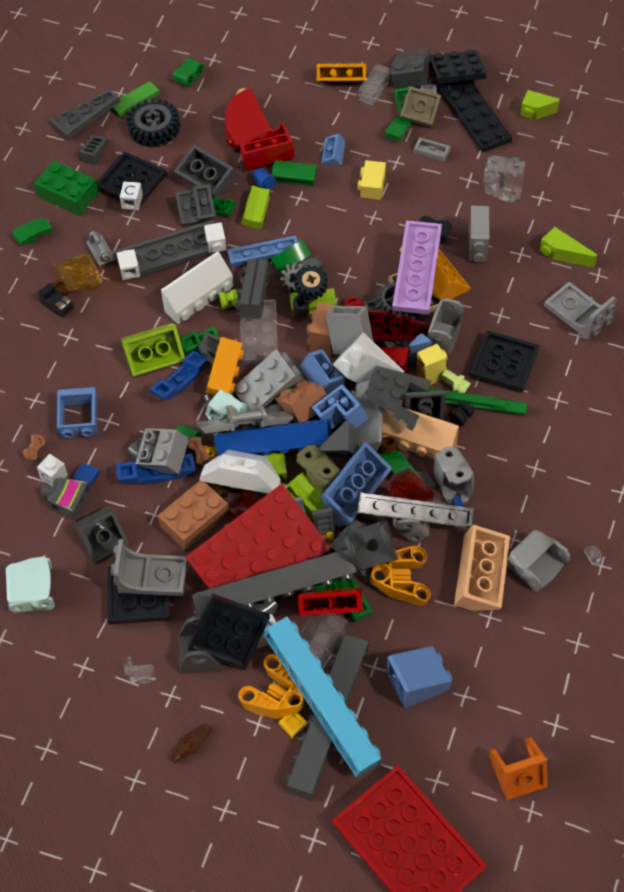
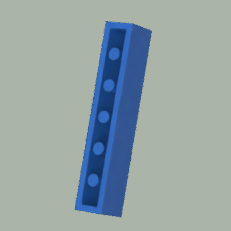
[214,419,332,457]

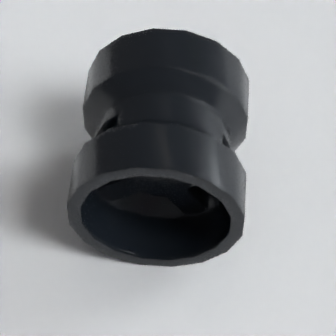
[448,401,474,427]

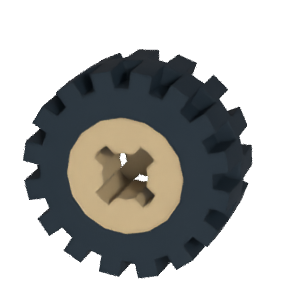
[295,265,328,301]

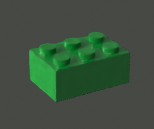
[34,161,99,216]

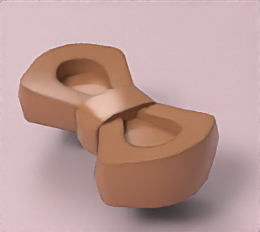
[23,434,45,461]
[187,437,210,464]

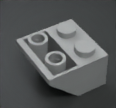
[135,428,189,474]

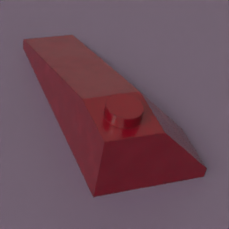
[368,310,431,341]

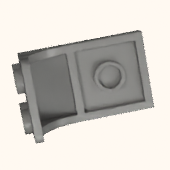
[544,282,617,340]
[234,349,308,408]
[111,539,188,596]

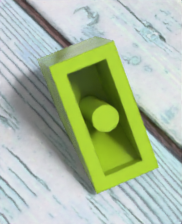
[520,90,560,120]

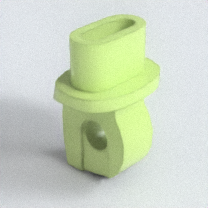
[442,369,471,393]

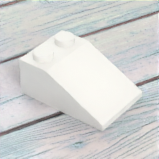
[333,332,404,383]

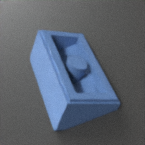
[321,133,346,166]
[408,333,432,368]

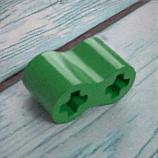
[173,57,204,87]

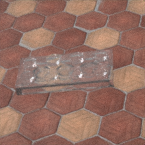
[240,299,278,364]

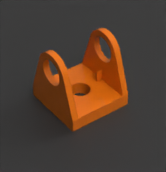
[489,737,548,800]

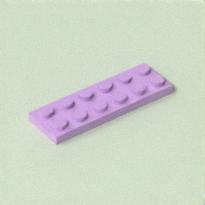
[392,220,442,315]

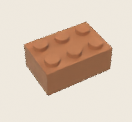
[157,481,230,551]

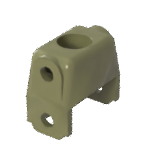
[296,444,340,495]

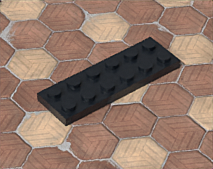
[436,80,512,153]

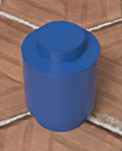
[252,168,276,190]

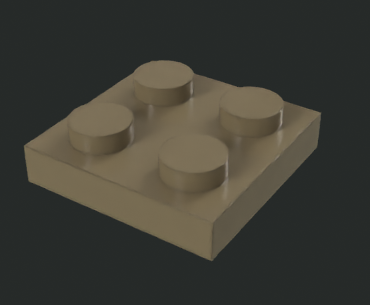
[400,86,441,128]

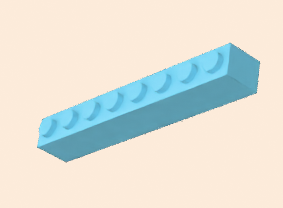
[264,617,381,778]

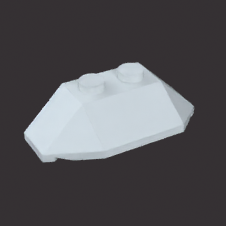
[200,450,281,493]

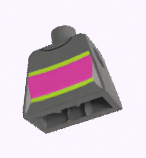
[40,477,91,522]

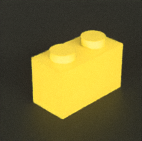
[358,160,386,200]
[416,344,447,385]

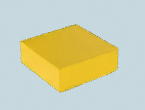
[278,712,308,739]

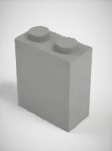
[469,206,489,262]
[325,306,374,354]

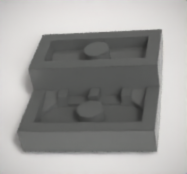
[175,184,216,227]

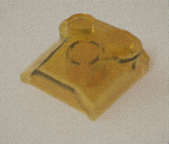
[55,252,102,292]

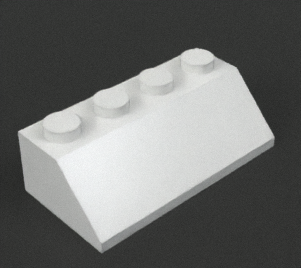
[161,251,234,324]

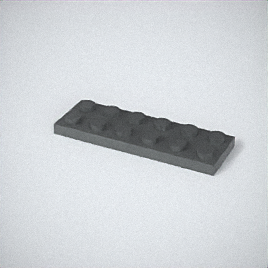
[114,220,216,281]

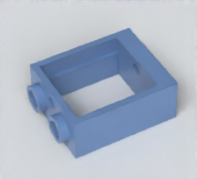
[57,387,98,438]

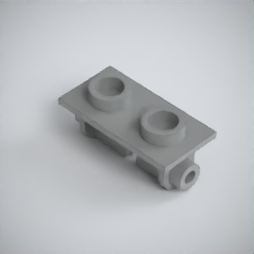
[86,231,116,266]

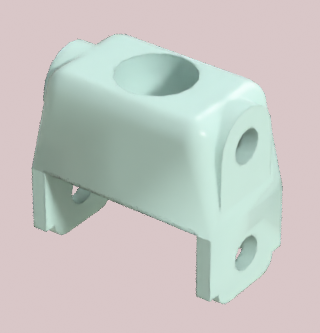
[6,556,55,613]

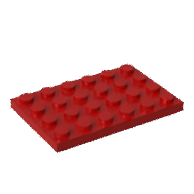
[185,484,331,603]
[331,765,487,892]

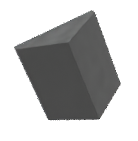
[319,420,358,457]

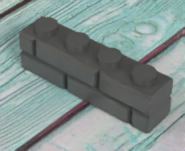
[236,259,269,319]

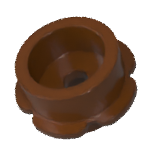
[379,436,398,454]

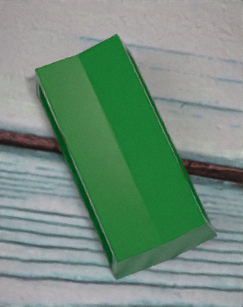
[272,160,317,187]

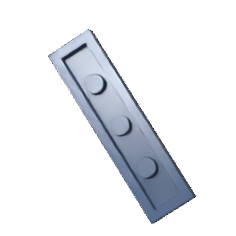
[227,235,298,267]

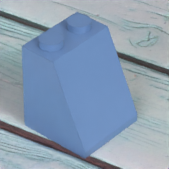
[387,646,453,709]

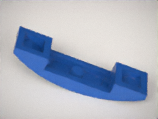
[149,350,208,400]
[116,454,195,484]

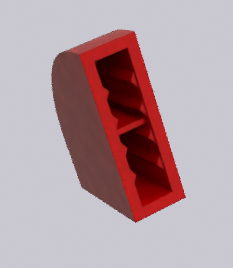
[224,88,271,152]
[298,588,363,616]

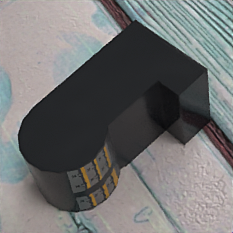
[38,283,74,317]

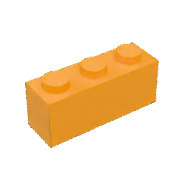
[317,63,366,81]
[205,337,244,396]

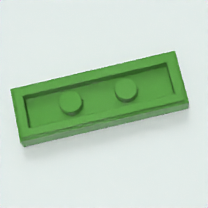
[111,81,160,117]

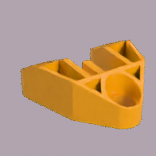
[369,546,430,606]
[239,654,305,719]

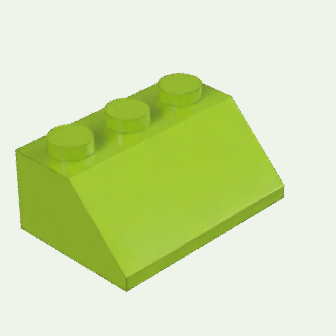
[120,323,185,376]

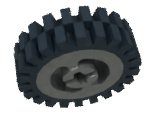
[127,99,180,147]

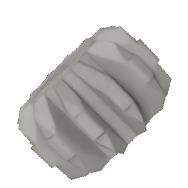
[280,262,304,293]

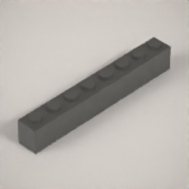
[191,549,357,616]
[285,634,369,801]

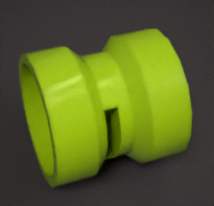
[218,289,239,310]

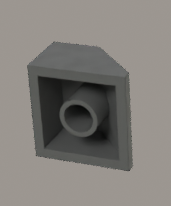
[74,506,130,563]

